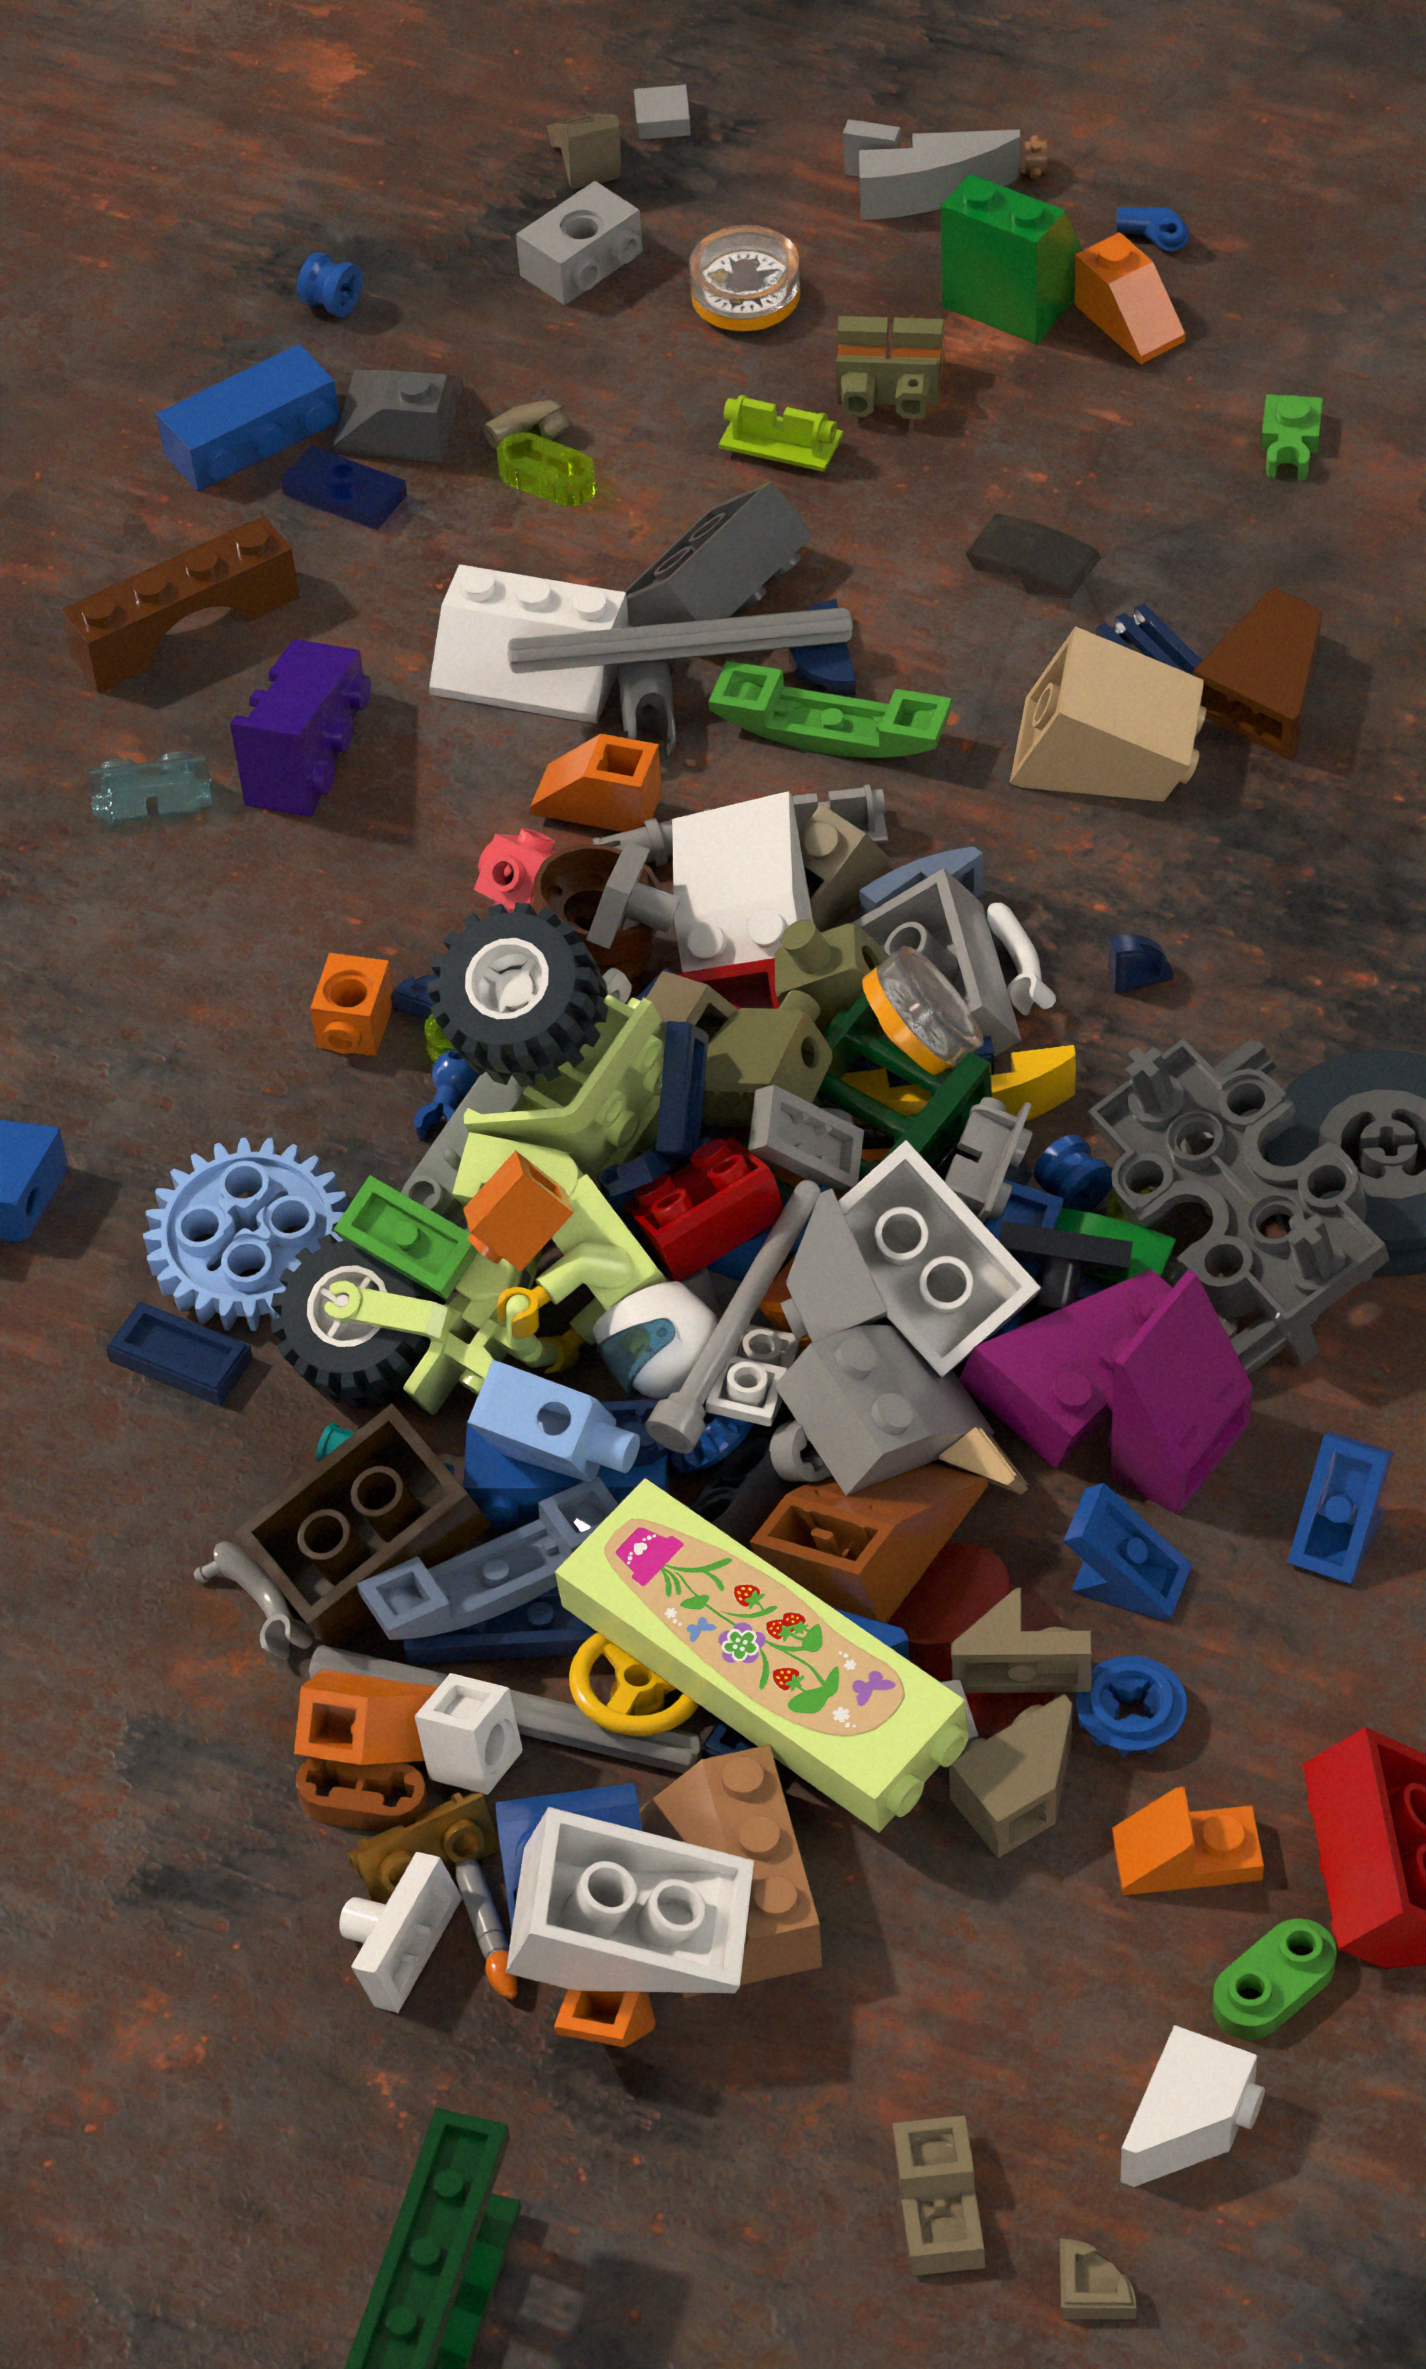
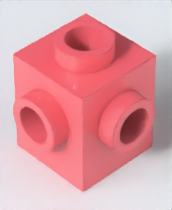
[473,828,557,913]

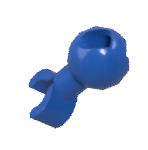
[413,1050,480,1140]

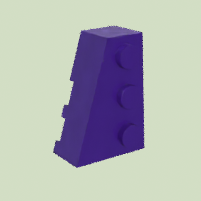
[230,639,371,817]

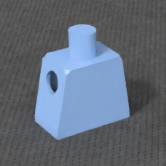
[467,1360,640,1482]

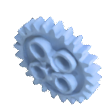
[143,1138,349,1331]

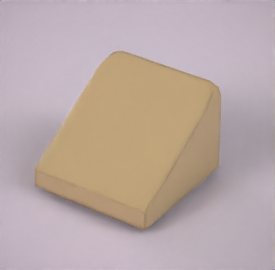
[939,1427,1028,1495]

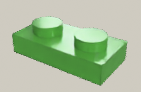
[333,1175,479,1300]

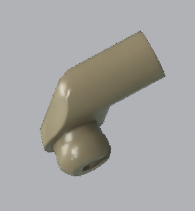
[483,399,569,449]

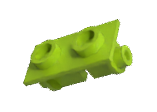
[719,395,843,472]

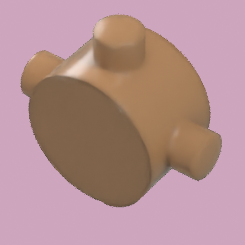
[1025,136,1047,180]

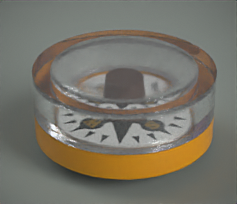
[689,225,800,331]
[862,946,984,1076]

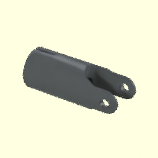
[617,659,676,758]

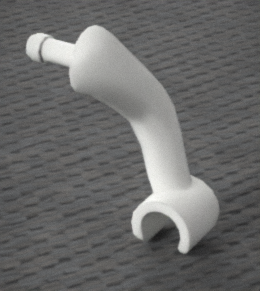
[987,902,1056,1016]

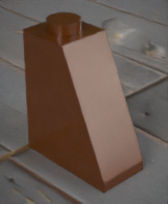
[1193,587,1322,761]

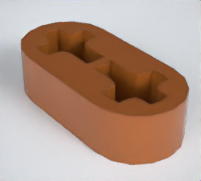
[296,1757,428,1832]

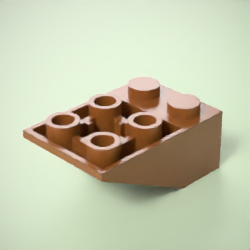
[750,1462,989,1624]

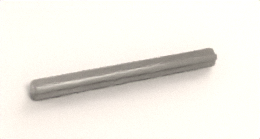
[507,608,853,674]
[309,1645,703,1773]

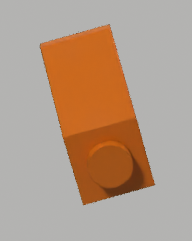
[1074,232,1185,365]

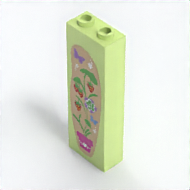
[555,1478,969,1833]

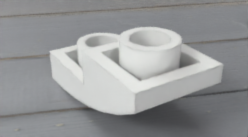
[705,1324,801,1427]

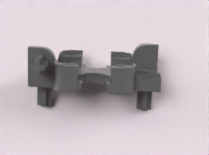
[1088,1038,1390,1376]

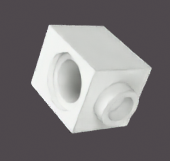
[415,1673,523,1795]

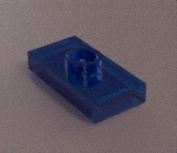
[280,445,407,530]

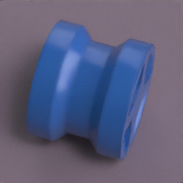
[296,252,363,317]
[1033,1134,1113,1212]

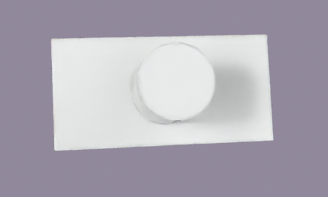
[339,1852,462,2013]

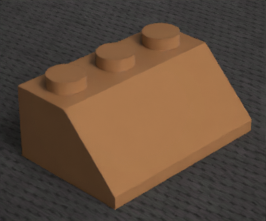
[639,1745,822,1998]

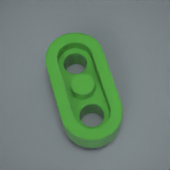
[1212,1919,1337,2040]

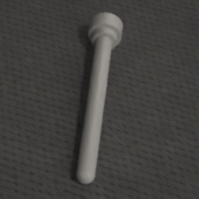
[645,1180,821,1454]

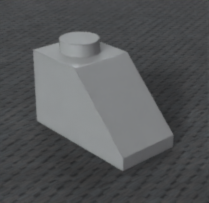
[780,1188,888,1342]

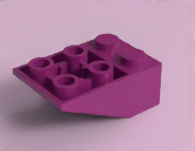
[1107,1270,1252,1515]

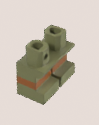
[836,316,945,419]

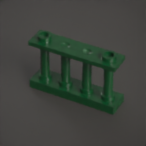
[741,993,992,1200]
[344,2108,522,2369]

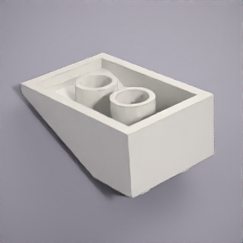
[672,791,813,972]
[506,1807,754,1993]

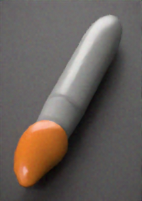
[455,1859,518,2000]

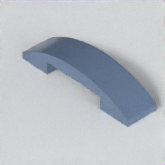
[357,1476,619,1640]

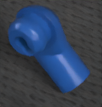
[1117,207,1190,252]

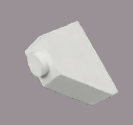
[1120,2025,1265,2187]

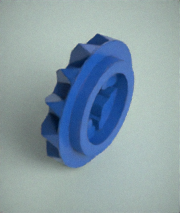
[669,1400,753,1473]
[1076,1656,1187,1758]

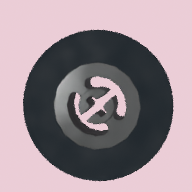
[1264,1050,1426,1276]

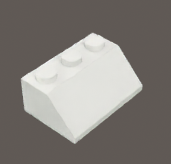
[429,564,629,724]
[838,1140,1041,1378]

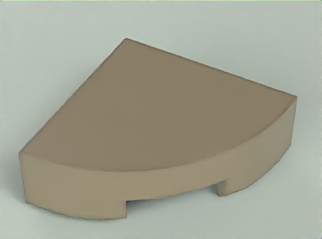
[1060,2239,1137,2320]

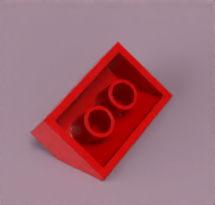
[1303,1727,1426,1969]

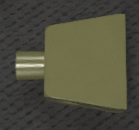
[774,919,911,1039]
[702,990,833,1128]

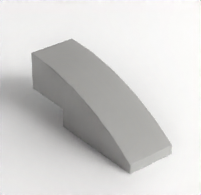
[859,130,1020,220]

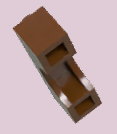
[61,516,300,692]

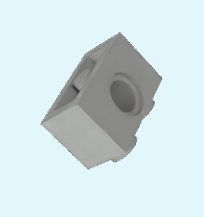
[516,181,643,305]

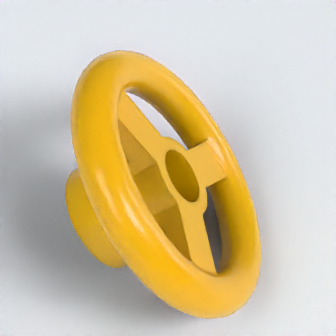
[569,1632,699,1736]

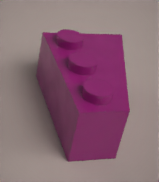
[959,1269,1173,1469]

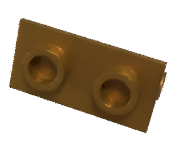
[347,1792,501,1904]

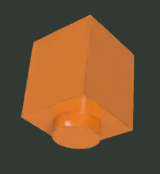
[463,1150,574,1272]

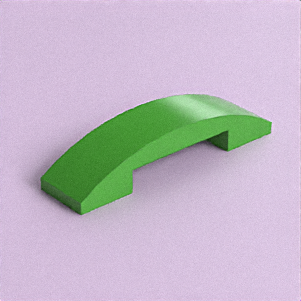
[708,660,953,758]

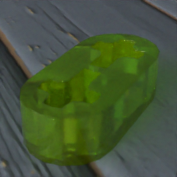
[497,432,596,506]

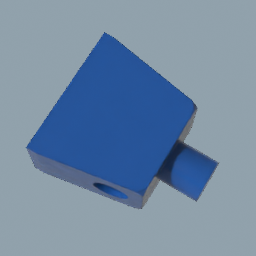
[0,1120,69,1242]

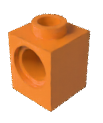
[310,953,393,1056]

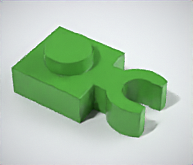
[1261,394,1323,480]

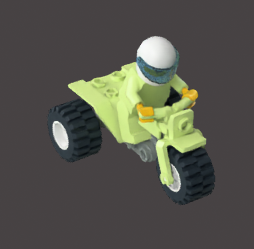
[271,902,719,1415]

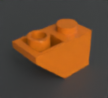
[530,734,662,832]
[294,1669,438,1765]

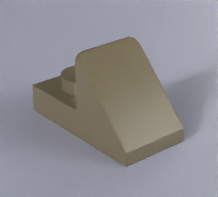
[547,113,622,189]
[951,1588,1092,1693]

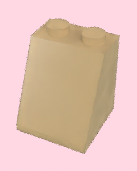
[1010,626,1206,802]

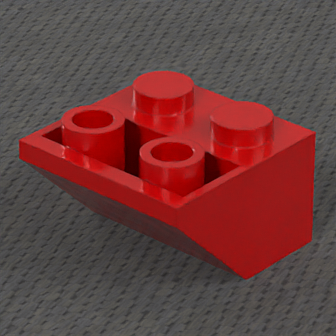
[622,1137,784,1282]

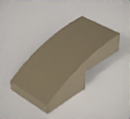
[892,2115,985,2276]

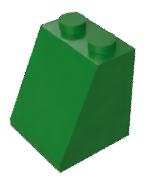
[941,174,1083,344]

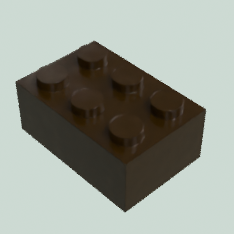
[233,1403,491,1649]

